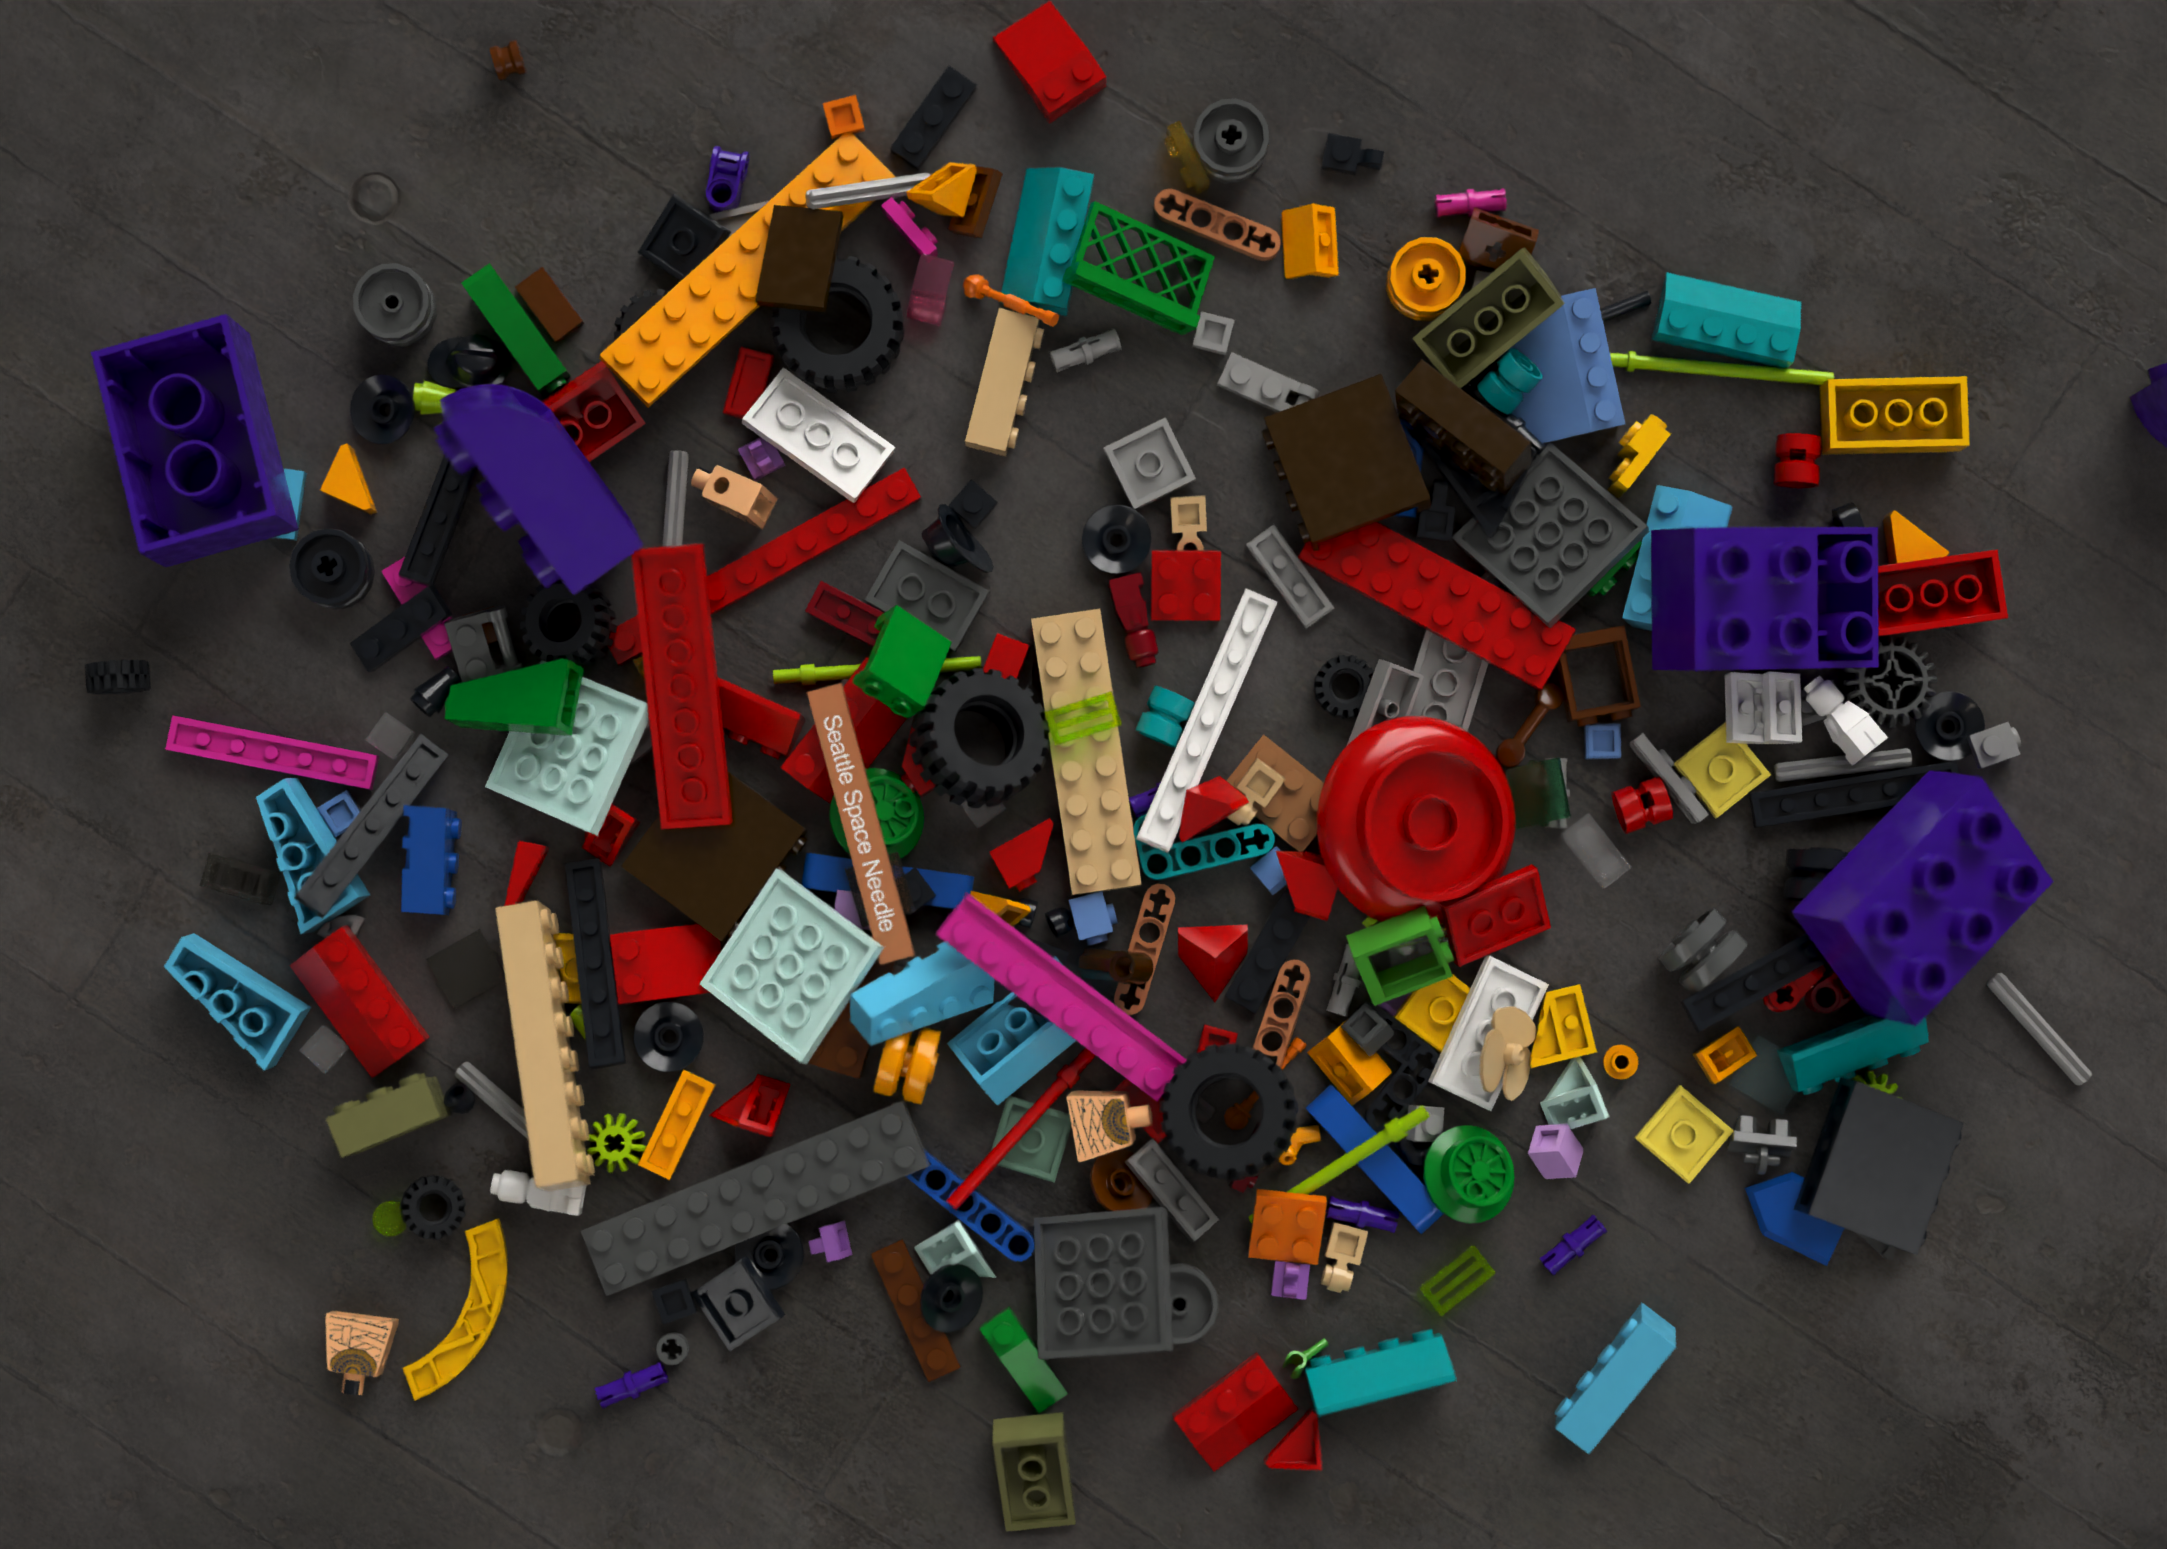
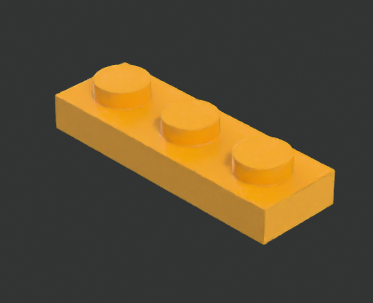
[638,1069,716,1180]

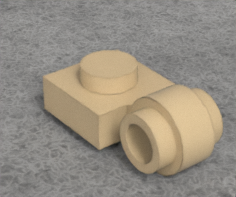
[1227,758,1285,826]
[1321,1222,1368,1293]

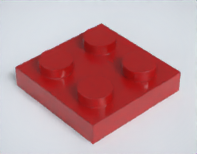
[1151,550,1221,621]

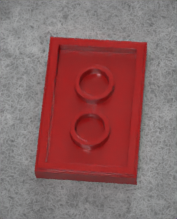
[1440,864,1551,967]

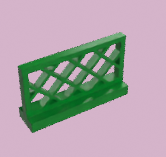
[1062,201,1215,335]

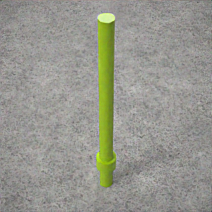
[773,656,981,685]
[1248,1106,1430,1224]

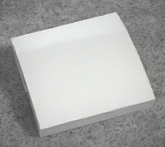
[1725,672,1802,744]

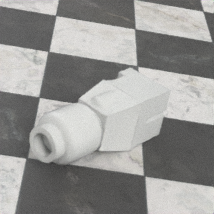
[1803,676,1888,766]
[491,1170,587,1216]

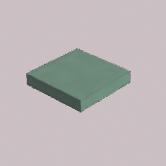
[991,1096,1072,1183]

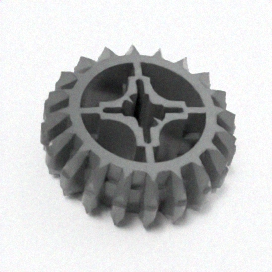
[1842,635,1938,729]

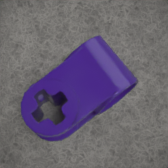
[706,145,750,213]

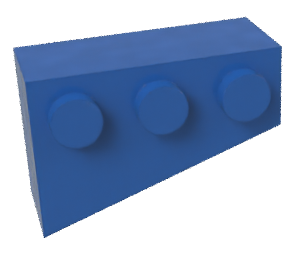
[401,805,462,916]

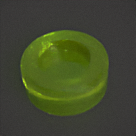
[373,1201,407,1236]

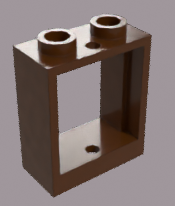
[1556,625,1641,727]

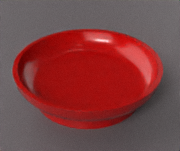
[1317,716,1516,924]

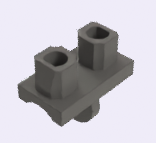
[1727,1115,1797,1175]

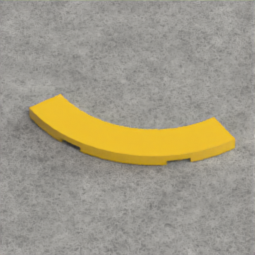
[403,1218,508,1401]

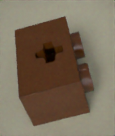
[1458,208,1539,269]

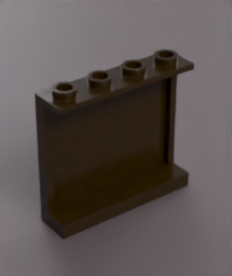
[1261,374,1431,552]
[621,772,808,942]

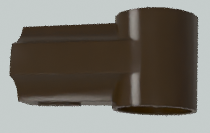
[1078,948,1153,985]

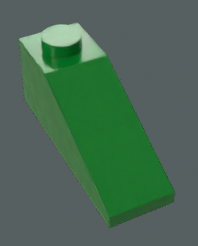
[979,1306,1068,1413]

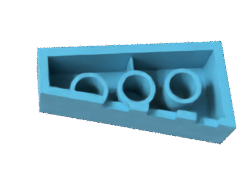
[256,778,370,934]
[164,933,311,1071]
[850,942,994,1046]
[1554,1302,1676,1454]

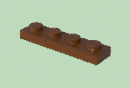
[871,1239,961,1382]

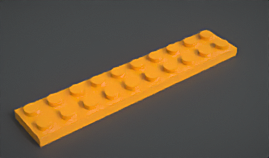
[599,133,895,408]

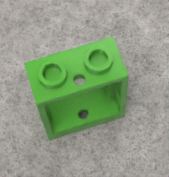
[1346,906,1454,1006]

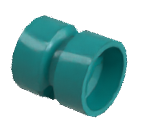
[1477,348,1543,414]
[1135,685,1195,748]

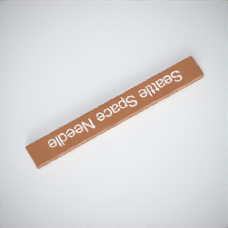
[807,683,915,965]

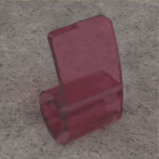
[907,254,954,326]

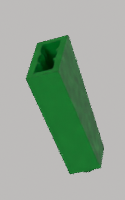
[461,263,571,396]
[444,659,584,736]

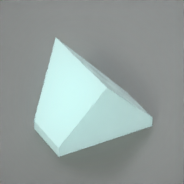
[1540,1056,1609,1129]
[914,1219,996,1278]

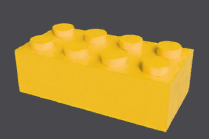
[1820,376,1970,455]

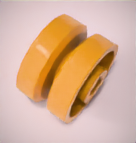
[1386,237,1466,321]
[874,1027,942,1105]

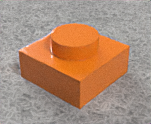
[823,95,865,139]

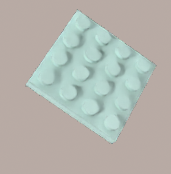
[485,660,649,836]
[700,868,884,1064]

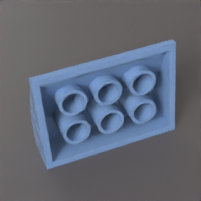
[1499,288,1625,443]

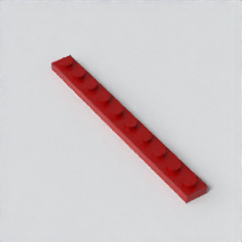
[608,467,922,666]

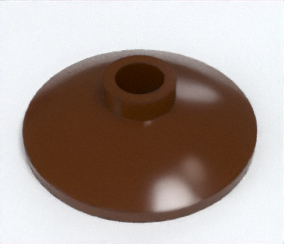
[1090,1149,1153,1211]

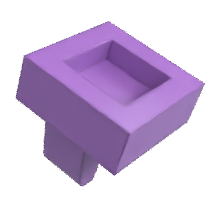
[738,437,785,481]
[808,1221,852,1262]
[1271,1260,1310,1300]

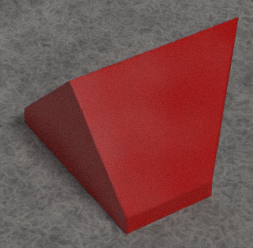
[1179,776,1249,842]
[582,803,641,867]
[1276,851,1338,921]
[1178,924,1248,1002]
[709,1074,791,1137]
[1263,1408,1322,1470]

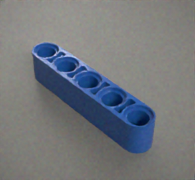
[801,853,974,909]
[1305,1084,1444,1235]
[905,1148,1035,1262]

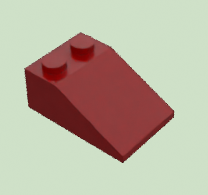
[993,1,1107,124]
[610,924,722,1004]

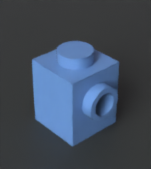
[1068,891,1118,946]

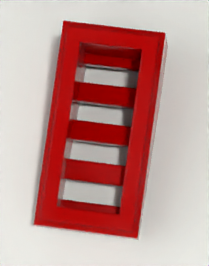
[504,841,549,906]

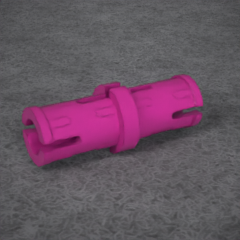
[1435,189,1507,217]

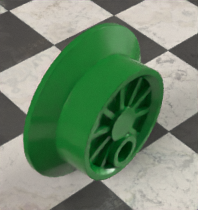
[829,768,924,863]
[1423,1125,1515,1223]

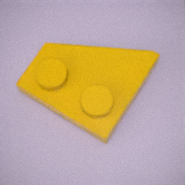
[1529,984,1597,1068]

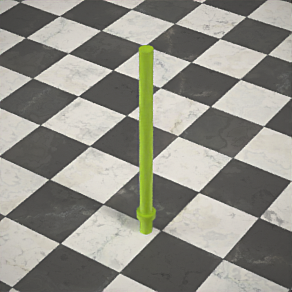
[1610,351,1834,385]

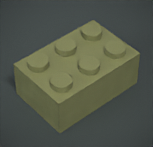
[326,1073,452,1158]

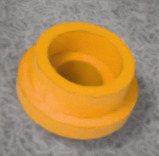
[1603,1045,1638,1080]

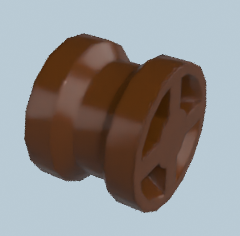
[490,40,527,81]

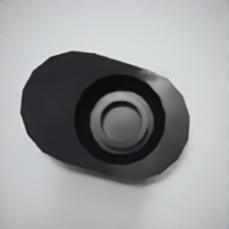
[427,334,511,388]
[922,504,994,573]

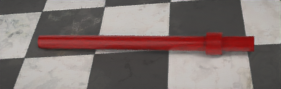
[946,1047,1096,1210]

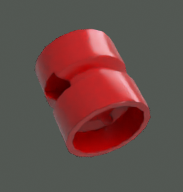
[1773,433,1822,488]
[1611,776,1673,834]

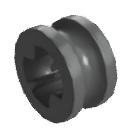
[656,1332,689,1365]

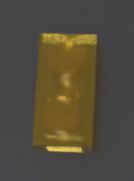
[1164,120,1210,195]

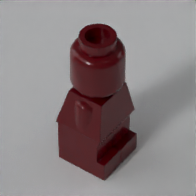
[1108,572,1159,668]

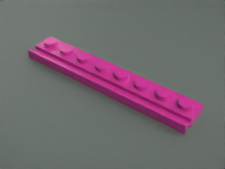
[936,893,1187,1101]

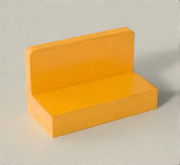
[1282,203,1339,279]
[1307,1019,1392,1106]

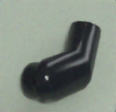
[1393,1137,1429,1168]

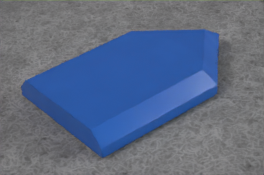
[1745,1172,1845,1266]

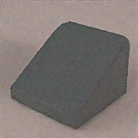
[1341,1002,1394,1056]

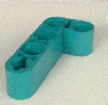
[1133,814,1275,880]

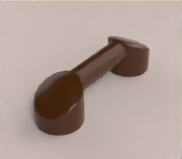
[1496,683,1564,767]

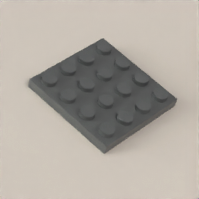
[1452,442,1649,628]
[1034,1207,1173,1360]

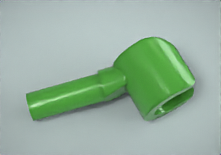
[1282,1338,1329,1379]

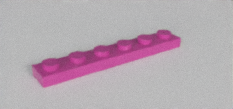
[165,715,379,790]

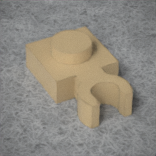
[1170,496,1207,550]

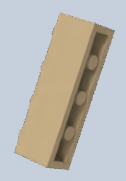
[965,308,1044,456]

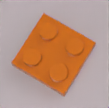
[1248,1189,1327,1265]

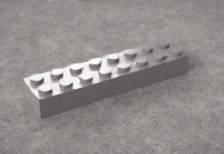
[1347,659,1424,745]

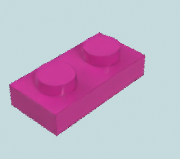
[881,197,938,264]

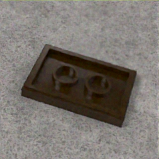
[755,205,844,312]

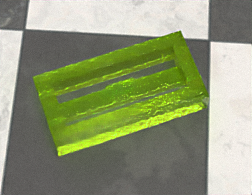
[1045,691,1122,746]
[1419,1245,1496,1316]

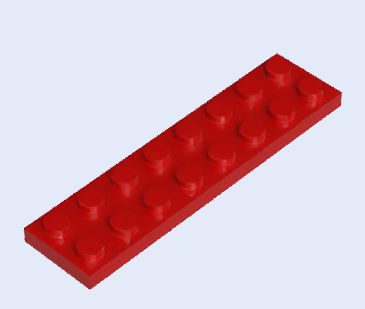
[1298,522,1576,692]
[631,543,733,829]

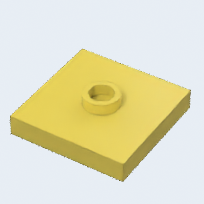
[1673,722,1771,819]
[1634,1085,1734,1184]

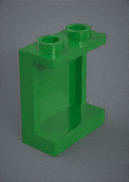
[852,605,952,718]

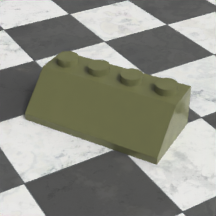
[1412,248,1565,389]

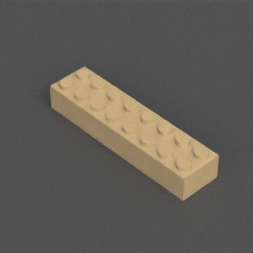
[1031,609,1142,896]
[496,900,594,1192]

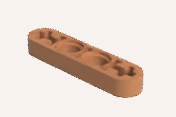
[1154,189,1281,261]
[1114,884,1175,1015]
[1251,959,1311,1088]

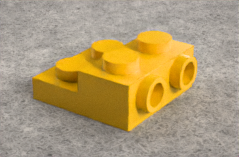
[1608,414,1671,498]

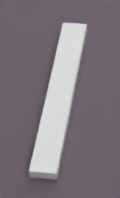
[1136,588,1277,853]

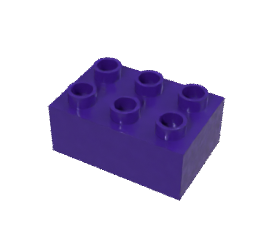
[91,314,298,568]
[1792,770,2053,1026]

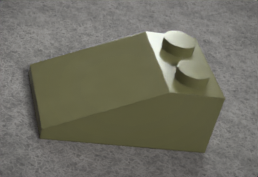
[993,1412,1076,1532]

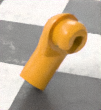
[1278,1125,1321,1165]

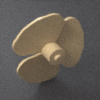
[1480,1006,1536,1101]

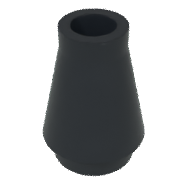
[410,666,462,717]

